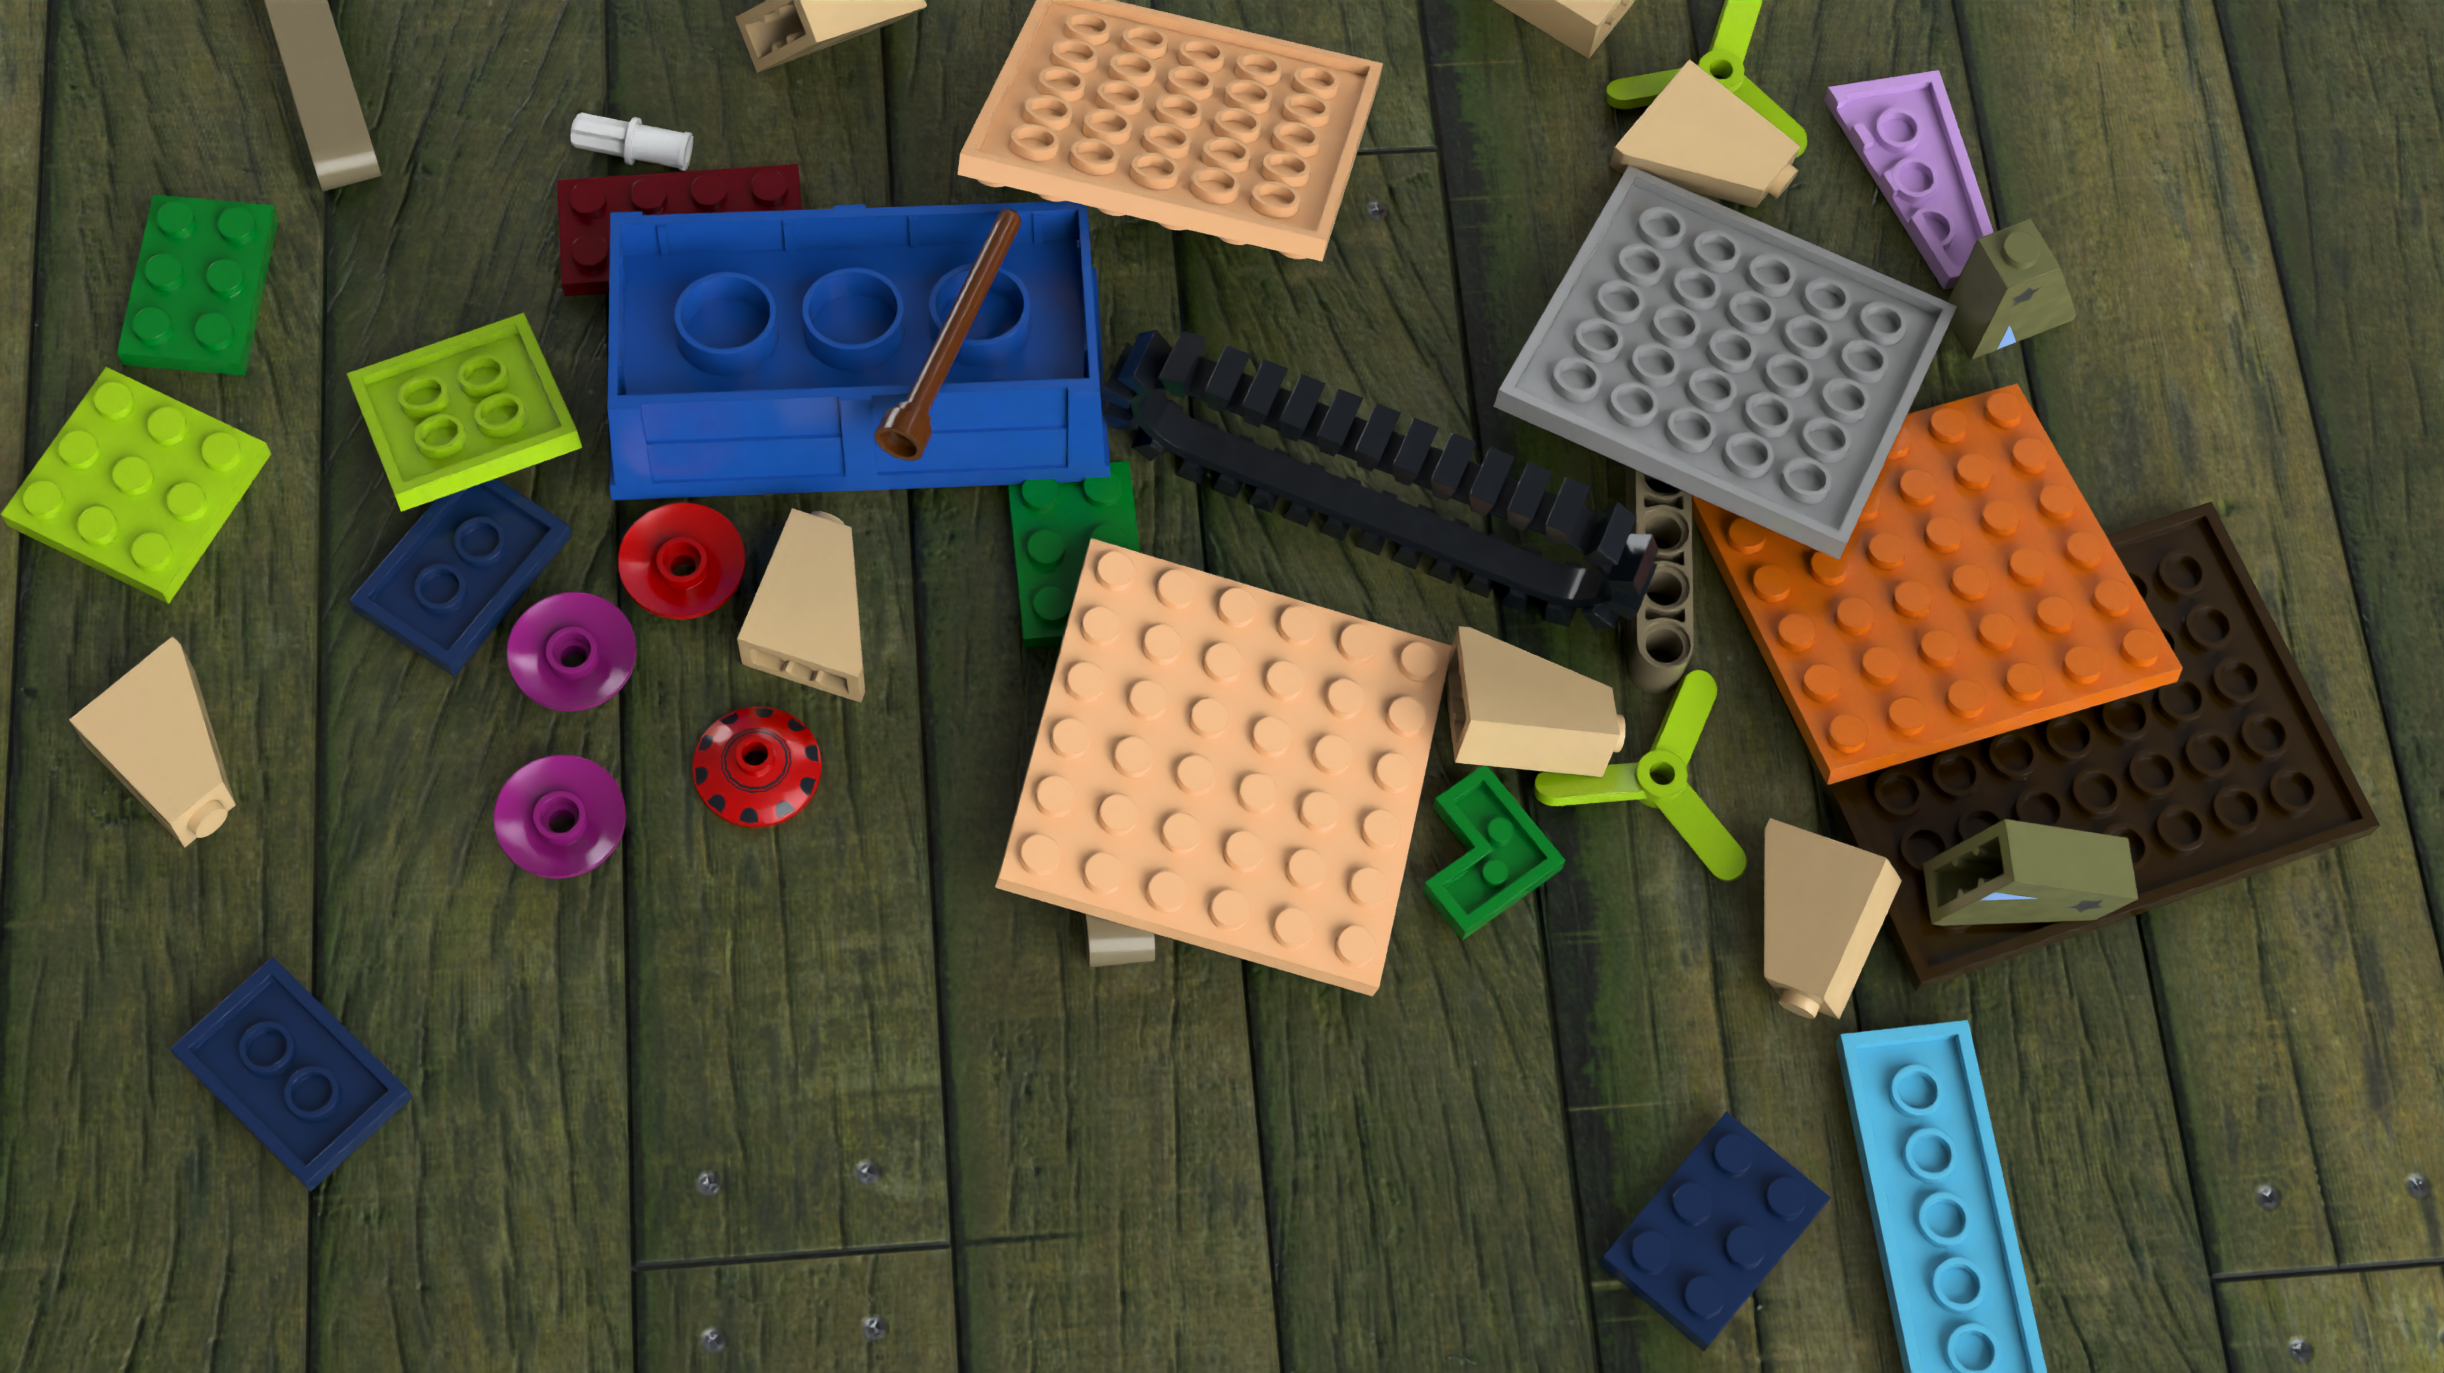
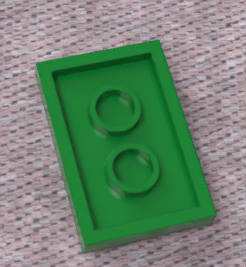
[117,194,279,376]
[1007,461,1140,649]

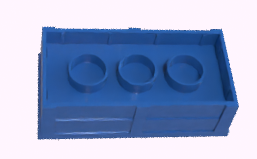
[607,200,1111,500]

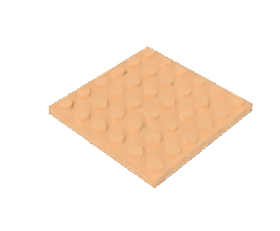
[957,0,1383,261]
[995,538,1451,996]

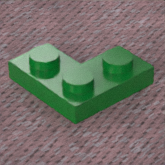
[1422,765,1566,941]

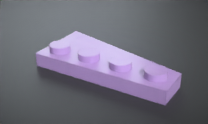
[1823,70,1994,290]

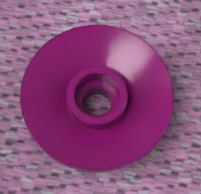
[507,592,637,712]
[493,755,626,879]

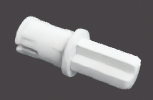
[570,113,693,171]

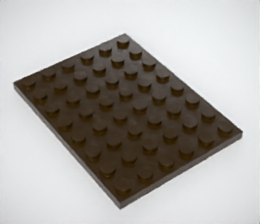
[1761,502,2380,991]

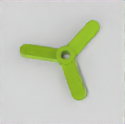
[1606,0,1808,158]
[1534,670,1748,882]

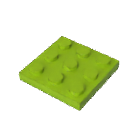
[347,313,582,512]
[0,367,271,604]

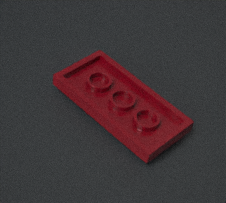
[557,164,802,296]

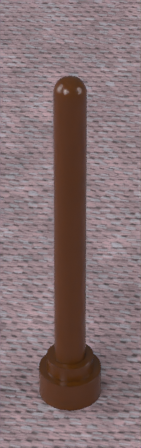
[874,209,1021,461]

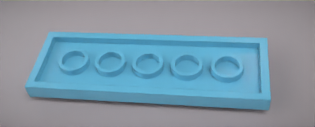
[1835,1020,2047,1373]

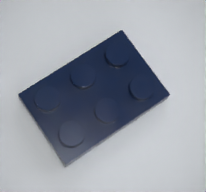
[349,478,572,677]
[169,956,412,1192]
[1599,1112,1831,1352]

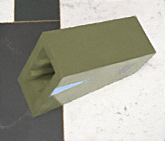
[1947,218,2077,360]
[1923,819,2138,926]

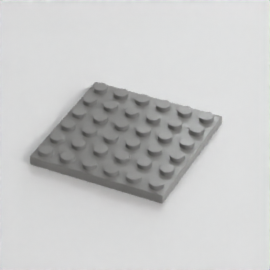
[1493,165,1957,560]

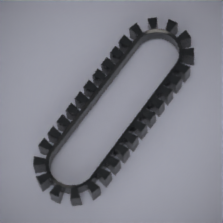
[1101,330,1659,630]

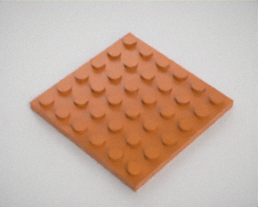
[1692,383,2183,785]

